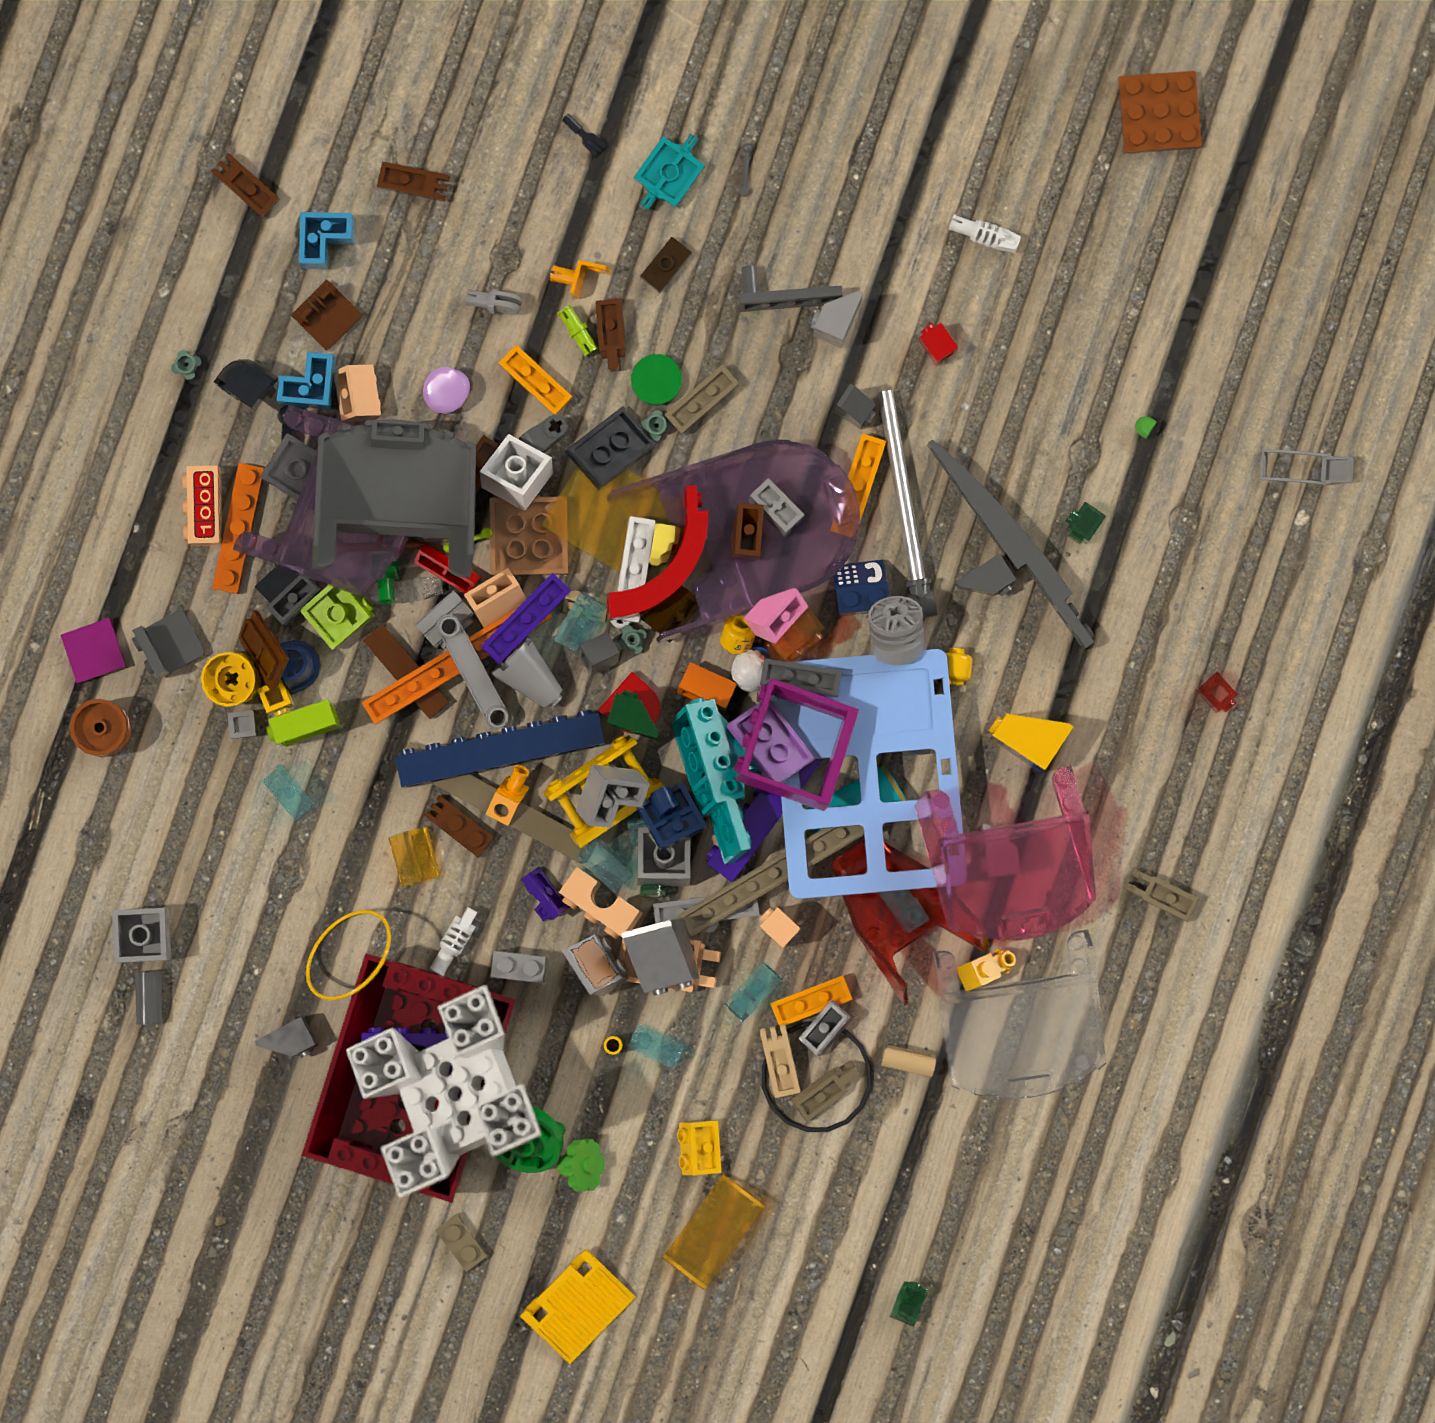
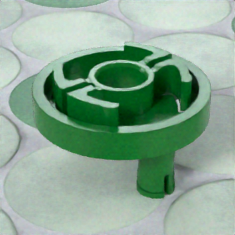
[486,1106,566,1173]

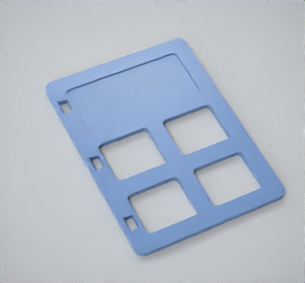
[772,649,967,899]

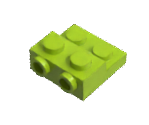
[300,576,375,650]

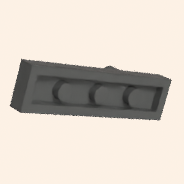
[739,265,842,312]

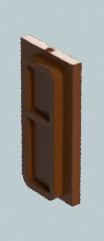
[239,610,289,692]

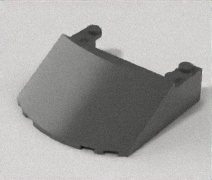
[312,419,476,578]

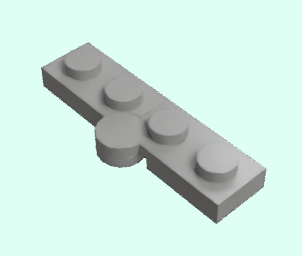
[653,896,760,933]

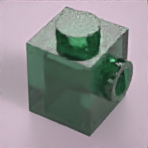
[1065,502,1106,544]

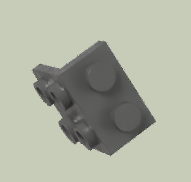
[132,610,205,678]

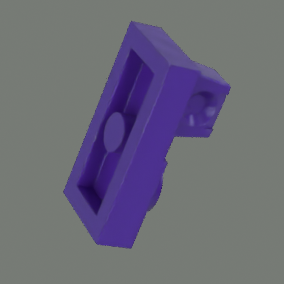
[521,867,571,922]

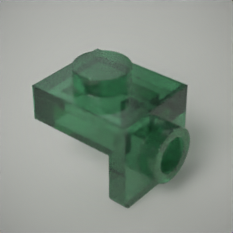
[889,1281,928,1327]

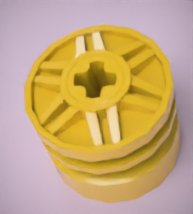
[201,651,262,707]

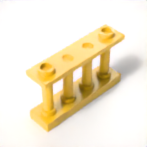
[542,735,664,848]

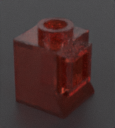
[1195,671,1238,713]

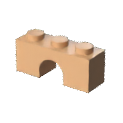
[559,867,643,939]

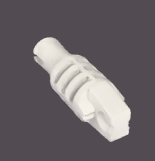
[949,214,1021,253]
[430,907,477,976]

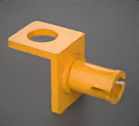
[550,260,611,299]
[486,765,529,826]

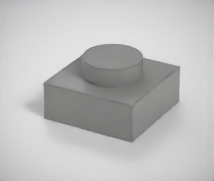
[227,710,257,739]

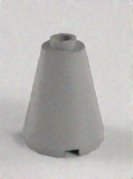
[491,637,562,708]

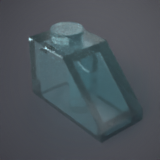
[724,961,782,1022]

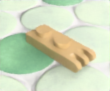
[760,1024,801,1098]

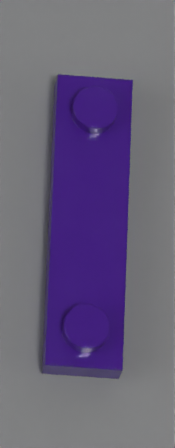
[480,573,571,665]

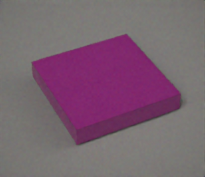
[60,618,127,684]

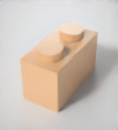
[333,365,381,422]
[464,568,527,628]
[759,907,800,948]

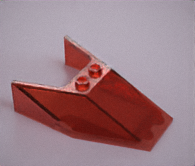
[830,840,988,1006]

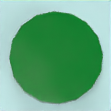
[631,354,682,406]

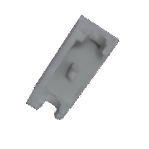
[748,478,805,537]

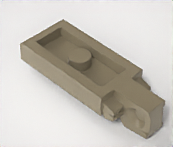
[790,1061,860,1122]

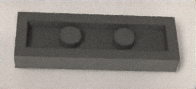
[760,658,842,697]

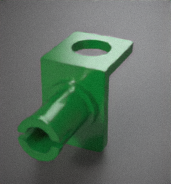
[370,552,400,604]

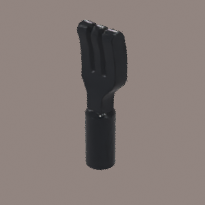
[562,113,606,158]

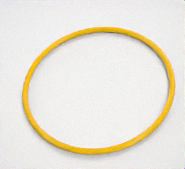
[306,910,391,1000]

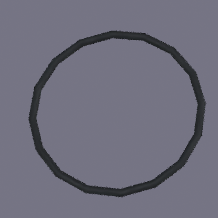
[762,1022,872,1132]

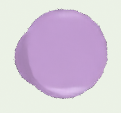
[423,367,470,414]

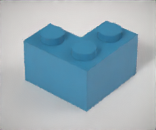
[299,212,355,269]
[276,352,336,410]

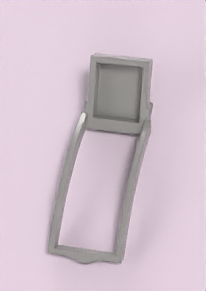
[1259,449,1354,485]

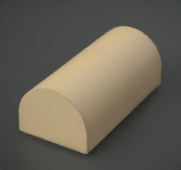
[881,1044,936,1077]

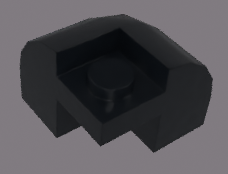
[214,359,279,411]

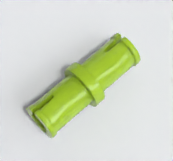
[557,304,598,357]

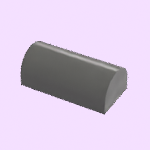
[266,572,322,627]
[135,972,164,1025]

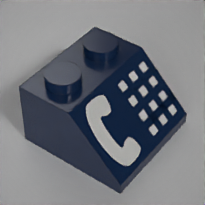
[832,559,889,617]

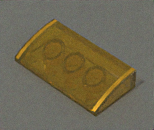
[662,1173,766,1290]

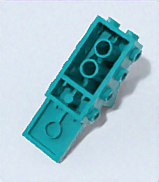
[670,698,760,865]

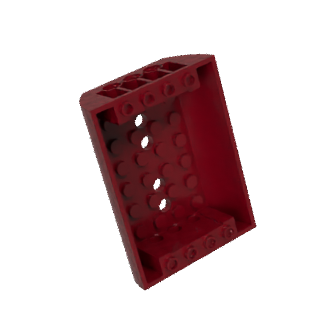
[301,953,516,1203]

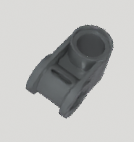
[519,415,569,453]

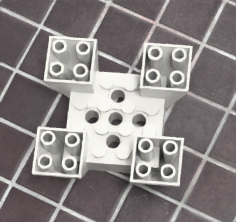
[346,985,541,1198]

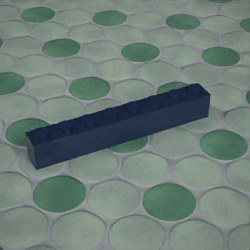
[395,710,605,789]

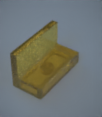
[388,827,440,887]

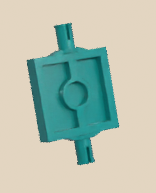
[634,134,705,210]

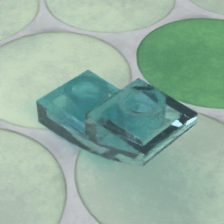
[878,890,929,934]

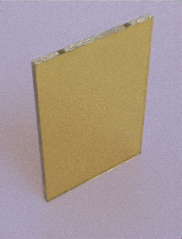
[541,467,685,584]

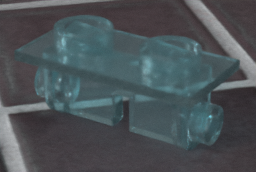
[627,1024,685,1069]

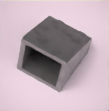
[621,918,700,996]

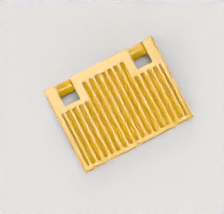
[520,1249,636,1364]

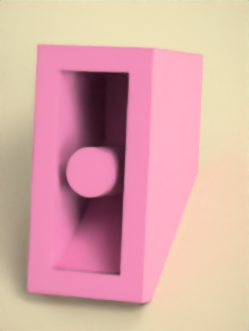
[744,588,808,644]

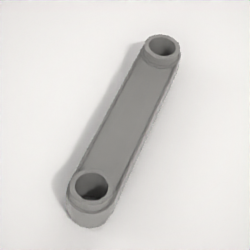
[436,614,509,729]

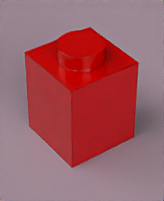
[919,323,959,366]

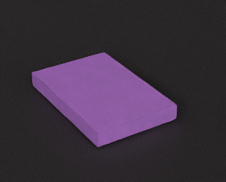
[727,700,816,783]

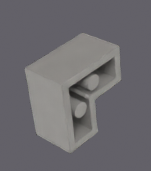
[576,765,650,828]

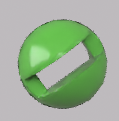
[1135,416,1157,439]

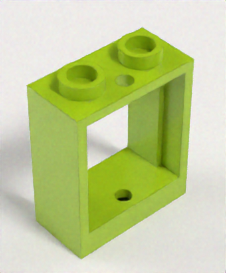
[266,699,341,747]

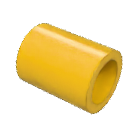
[604,1036,623,1055]

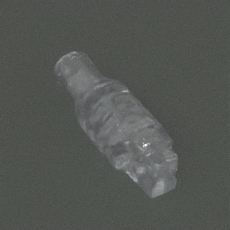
[370,577,443,606]

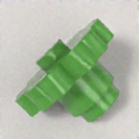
[557,1139,605,1192]

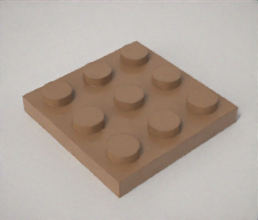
[490,497,569,576]

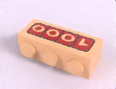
[182,465,222,546]

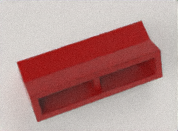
[414,543,482,593]

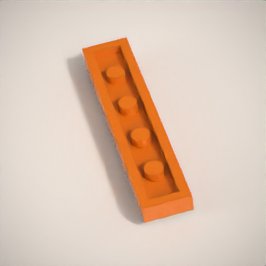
[212,463,265,594]

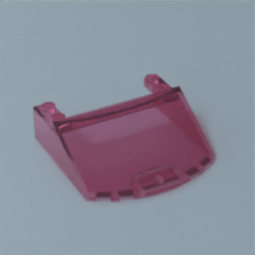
[915,765,1096,941]

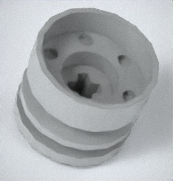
[868,596,925,665]

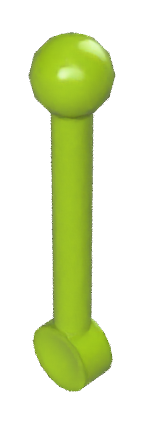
[443,528,493,554]

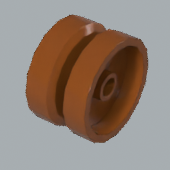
[69,699,133,758]

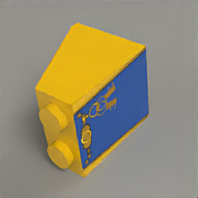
[988,714,1074,773]

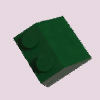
[607,690,659,741]

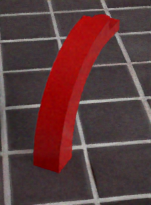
[606,485,708,621]

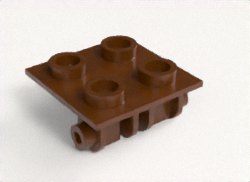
[291,279,363,351]

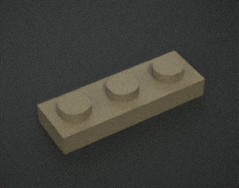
[664,364,740,435]

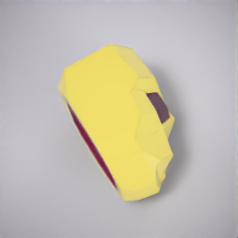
[649,524,681,566]

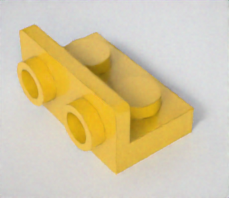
[677,1120,721,1175]

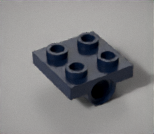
[636,782,707,851]

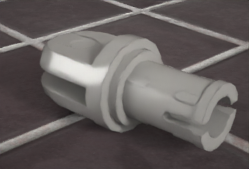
[465,288,522,315]

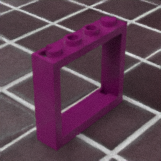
[734,678,859,811]

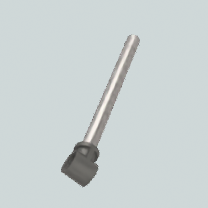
[878,390,937,618]

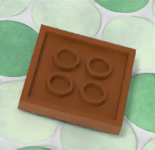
[1118,71,1202,154]

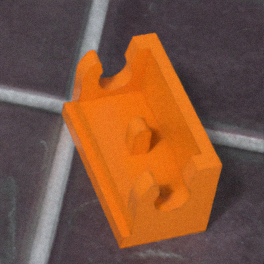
[677,662,737,715]

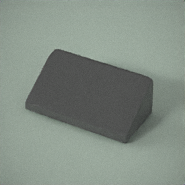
[799,999,854,1056]

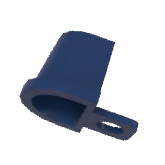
[261,640,321,694]

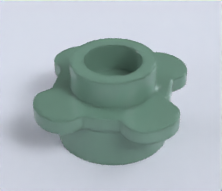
[171,350,201,380]
[641,410,672,441]
[618,625,647,654]

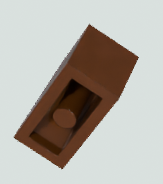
[730,502,764,561]

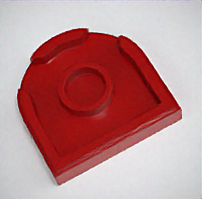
[598,672,660,734]

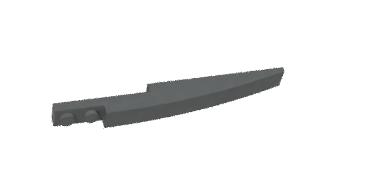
[927,439,1094,650]

